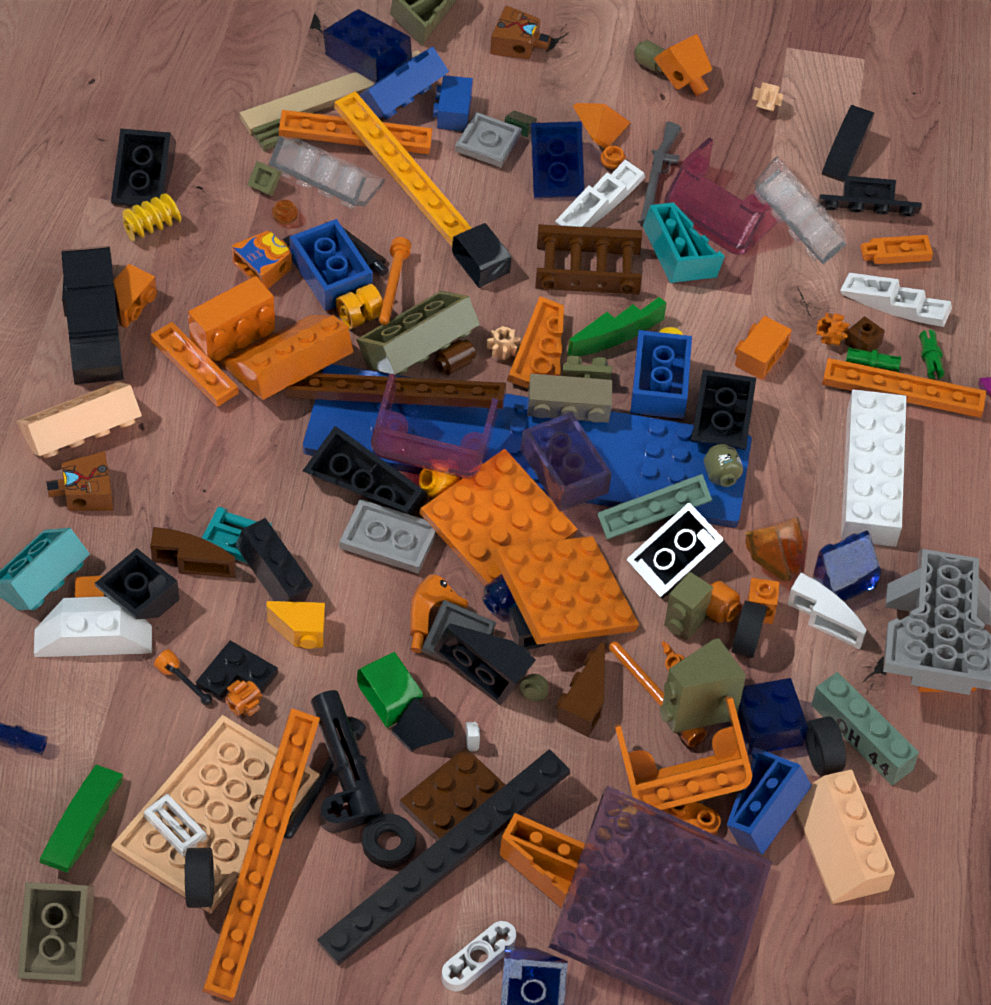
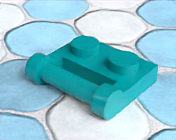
[202,506,272,564]

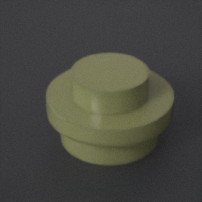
[519,673,549,701]

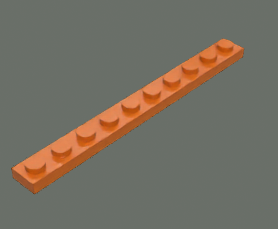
[202,708,320,1002]

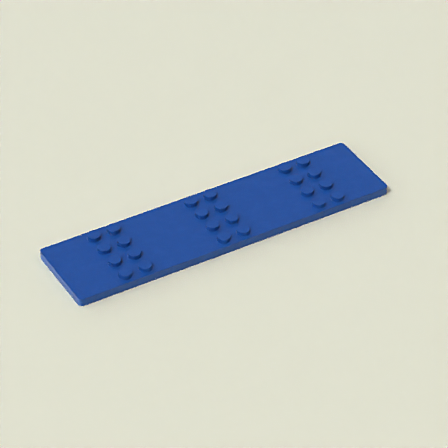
[303,364,752,528]

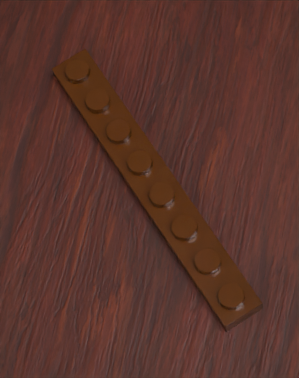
[285,373,506,409]

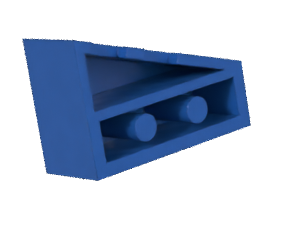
[359,46,449,120]

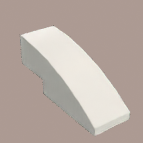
[787,573,866,649]

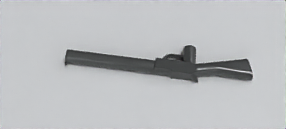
[638,121,682,226]

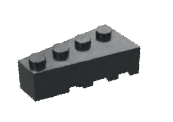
[303,426,428,516]

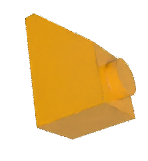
[266,601,325,649]

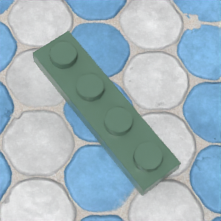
[597,474,712,540]

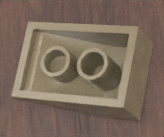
[18,882,95,981]

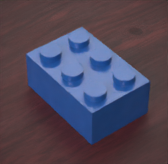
[289,219,373,311]
[630,330,692,419]

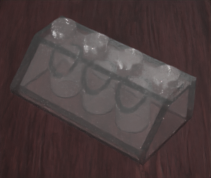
[268,136,386,209]
[754,156,847,264]

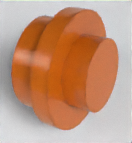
[600,146,626,169]

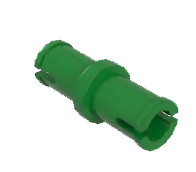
[919,329,945,380]
[846,347,902,373]

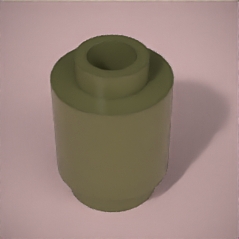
[634,40,666,73]

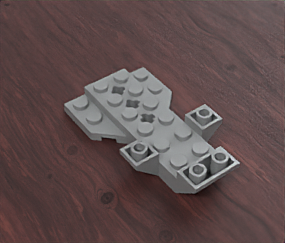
[883,549,991,695]

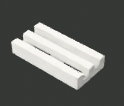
[143,793,207,857]

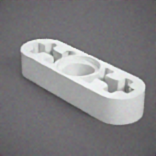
[442,921,516,992]

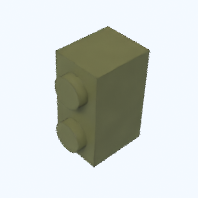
[664,572,713,641]

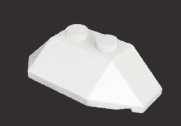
[34,597,152,657]

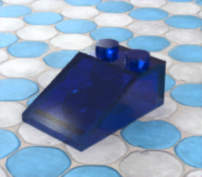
[530,121,584,198]

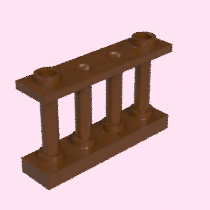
[535,224,642,295]

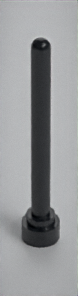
[284,716,367,839]

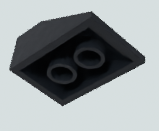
[111,128,176,206]
[691,370,756,451]
[627,503,733,598]
[433,623,536,706]

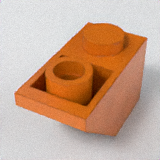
[113,264,157,328]

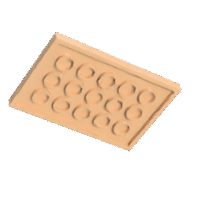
[111,715,320,914]

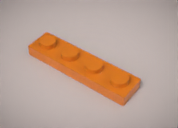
[151,322,239,407]

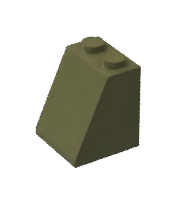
[660,638,746,733]

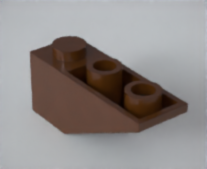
[556,642,605,737]

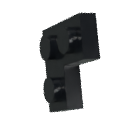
[196,640,278,701]

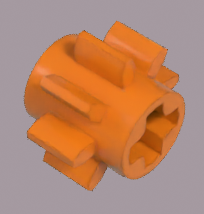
[816,313,850,346]
[225,680,262,717]

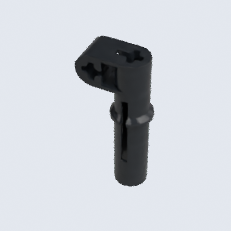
[310,690,383,833]

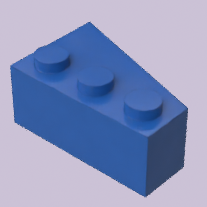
[727,747,812,855]

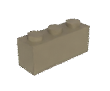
[527,373,612,423]

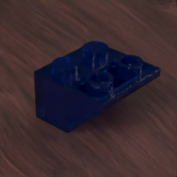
[812,530,881,602]

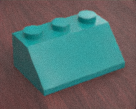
[0,528,90,611]

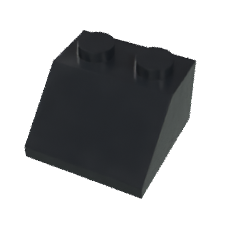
[95,548,180,620]

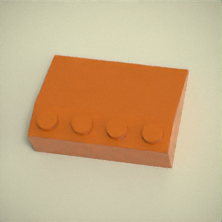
[220,315,354,400]

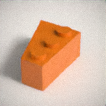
[500,813,599,916]

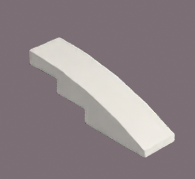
[555,160,645,227]
[840,273,952,327]

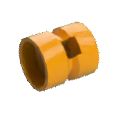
[336,284,383,329]

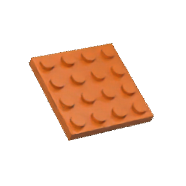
[419,449,578,595]
[492,536,639,645]

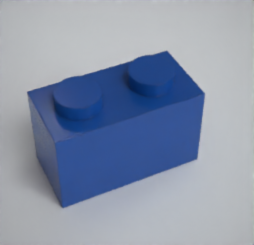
[433,75,473,131]

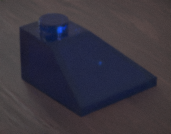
[500,946,568,1005]

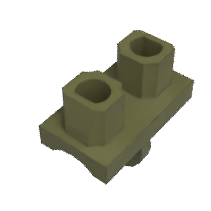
[562,356,612,380]

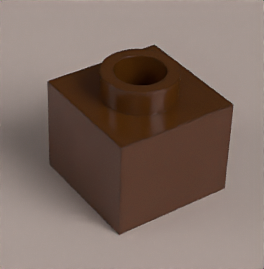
[845,316,885,352]

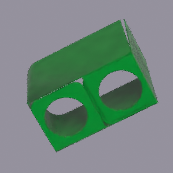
[357,652,423,728]

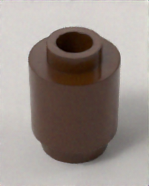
[435,339,476,375]

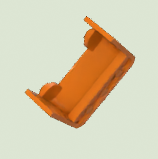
[615,696,752,813]

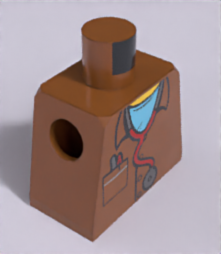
[490,5,551,59]
[46,451,114,511]

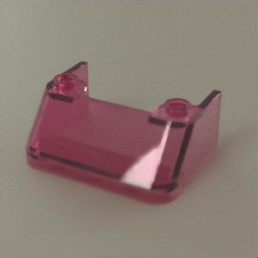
[664,137,791,255]
[371,373,498,479]

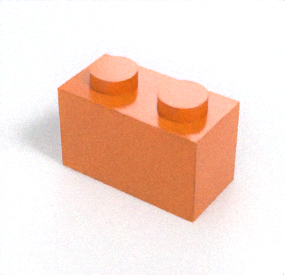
[734,315,792,380]

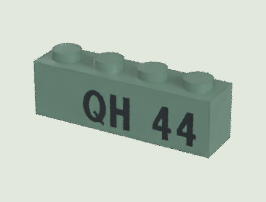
[811,672,919,786]

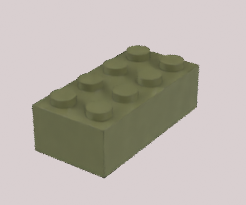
[356,290,480,376]

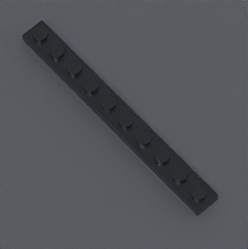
[317,749,570,966]

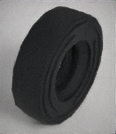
[362,813,417,868]

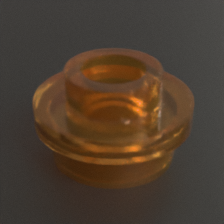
[272,200,298,224]

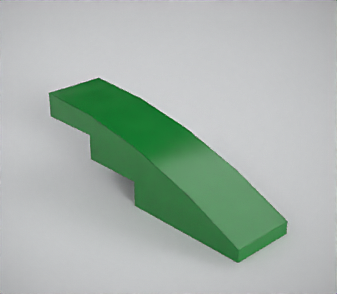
[567,297,667,357]
[39,764,123,873]

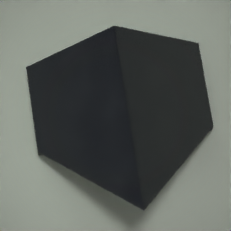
[392,697,455,753]

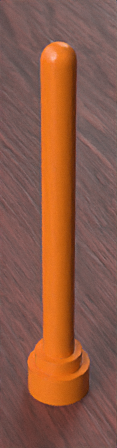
[379,237,412,325]
[609,642,707,748]

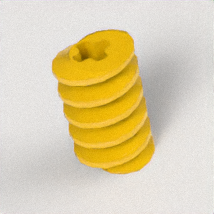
[122,193,181,242]

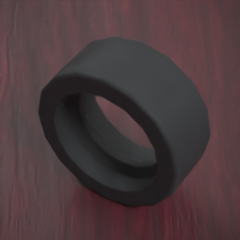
[731,600,767,658]
[804,716,846,776]
[185,848,214,908]

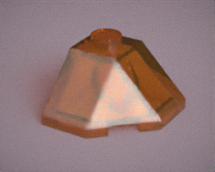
[745,517,805,582]

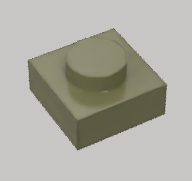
[247,161,282,195]

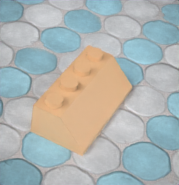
[16,382,142,458]
[795,769,895,904]

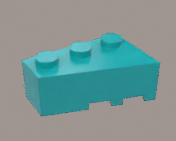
[643,202,725,283]

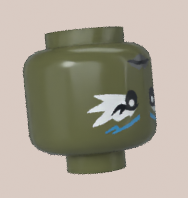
[704,444,743,487]

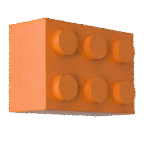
[188,276,275,363]

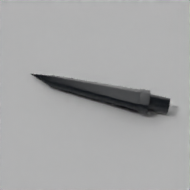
[326,222,389,276]

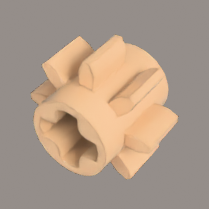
[752,82,784,111]
[487,326,520,360]

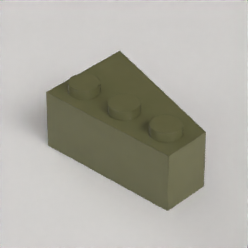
[390,0,457,46]

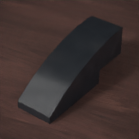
[821,105,875,183]

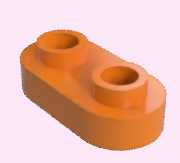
[662,802,721,839]

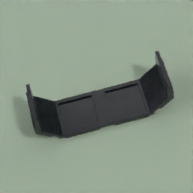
[61,246,124,385]

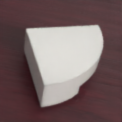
[465,722,480,752]

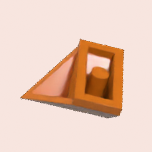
[573,103,631,149]

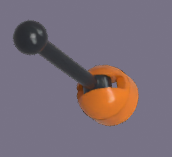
[153,649,212,706]

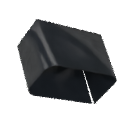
[452,223,511,288]

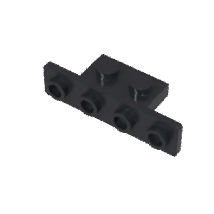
[817,176,922,217]

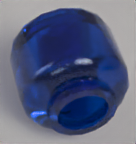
[482,574,517,616]

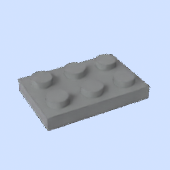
[339,499,437,574]

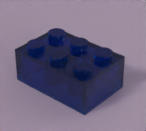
[323,9,412,83]

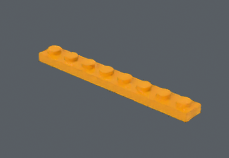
[334,91,472,247]

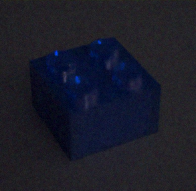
[737,678,808,755]

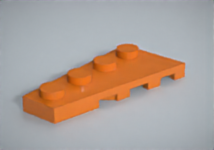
[507,296,564,389]

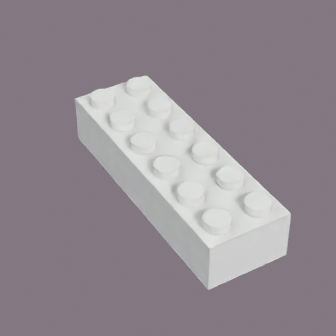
[841,389,906,547]

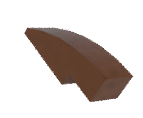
[150,527,236,578]

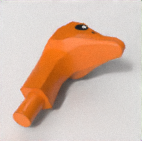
[410,575,468,653]

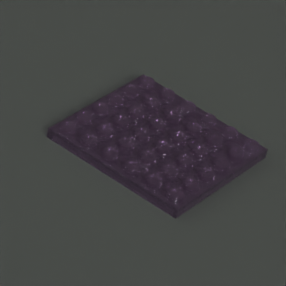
[548,785,772,1005]

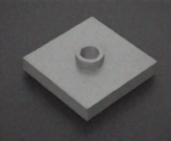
[455,112,522,168]

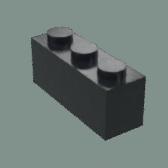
[235,518,313,602]

